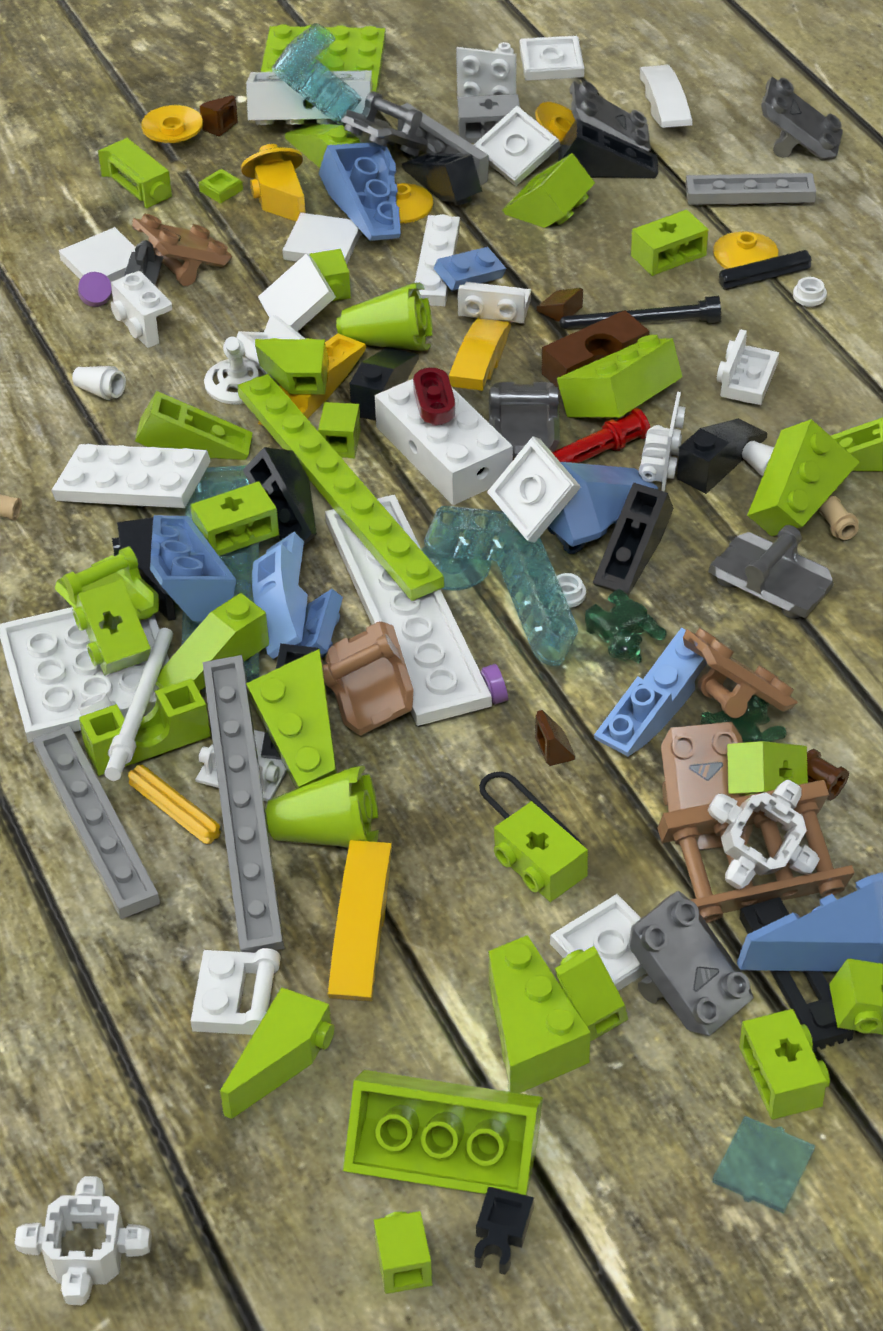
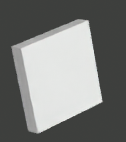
[520,36,584,81]
[474,106,561,186]
[282,213,362,264]
[59,227,135,282]
[258,253,336,332]
[487,436,581,543]
[550,894,647,991]

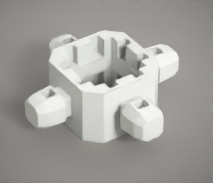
[707,780,820,890]
[15,1176,152,1305]

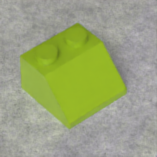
[502,153,595,228]

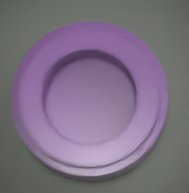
[78,272,112,307]
[480,664,508,705]

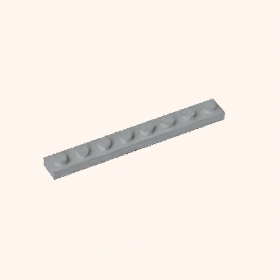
[202,655,285,953]

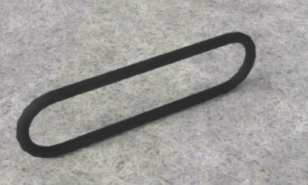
[479,771,582,844]

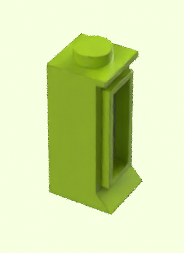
[98,138,172,209]

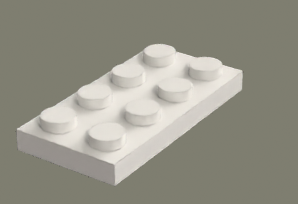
[52,444,211,508]

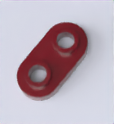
[413,367,455,425]

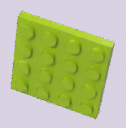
[261,24,386,99]

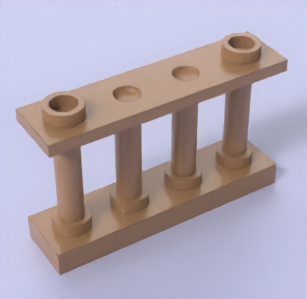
[657,780,855,923]

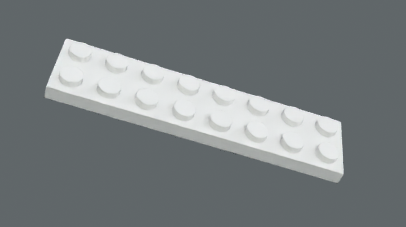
[325,494,492,726]

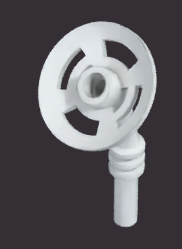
[204,336,273,405]

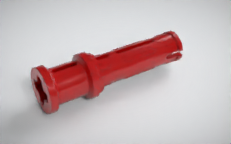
[552,408,650,463]

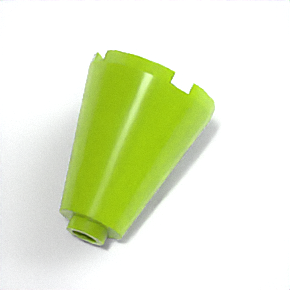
[336,282,433,351]
[265,765,379,847]

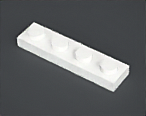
[415,215,460,306]

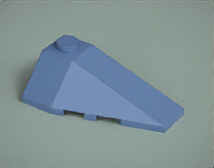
[318,142,401,241]
[548,462,659,547]
[150,515,236,624]
[737,872,883,971]

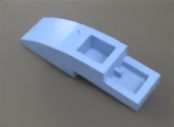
[252,532,308,659]
[594,628,707,756]

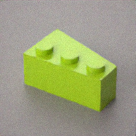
[557,335,683,417]
[747,419,859,536]
[246,649,337,789]
[488,935,591,1093]

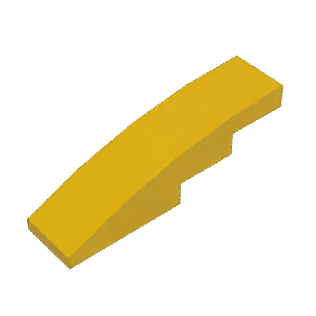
[449,318,511,391]
[258,333,366,426]
[328,840,392,1001]

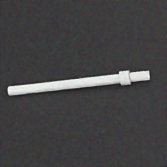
[105,628,173,781]

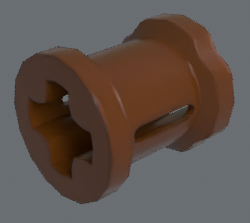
[807,749,849,801]

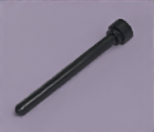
[559,296,721,329]

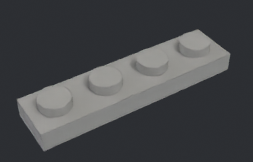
[398,103,489,185]
[686,173,816,206]

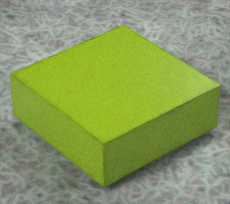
[198,169,243,204]

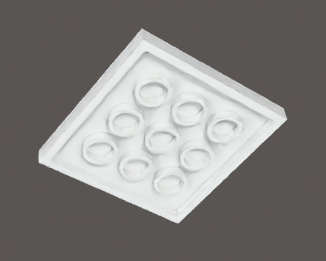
[0,607,169,743]

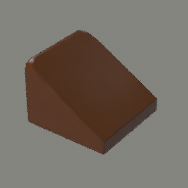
[200,95,238,137]
[536,288,583,321]
[535,710,576,766]

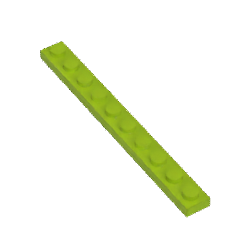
[237,374,444,601]

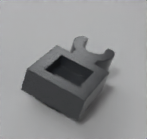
[474,1186,534,1275]

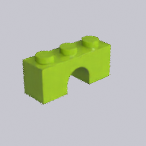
[79,678,211,776]

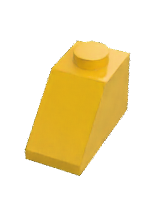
[250,160,305,222]

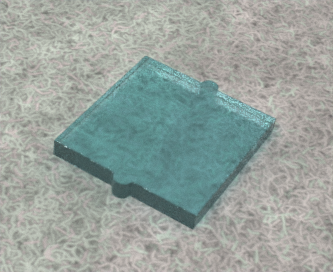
[712,1116,815,1214]

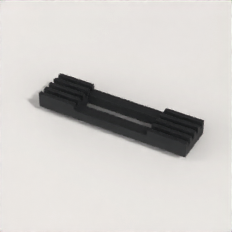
[739,897,854,1052]

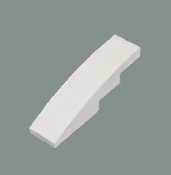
[640,65,692,128]

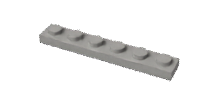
[32,726,160,919]

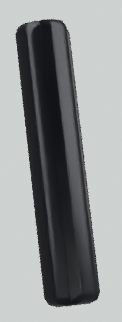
[719,250,812,289]

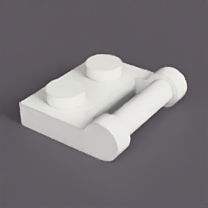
[191,948,281,1035]

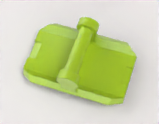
[55,546,159,634]

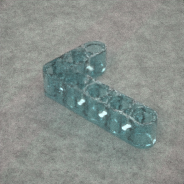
[272,23,362,125]
[424,506,578,666]

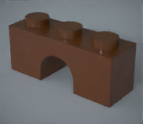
[542,310,650,390]

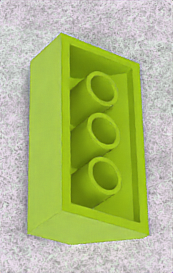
[343,1070,543,1196]

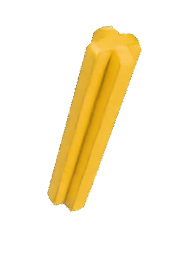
[127,765,221,844]

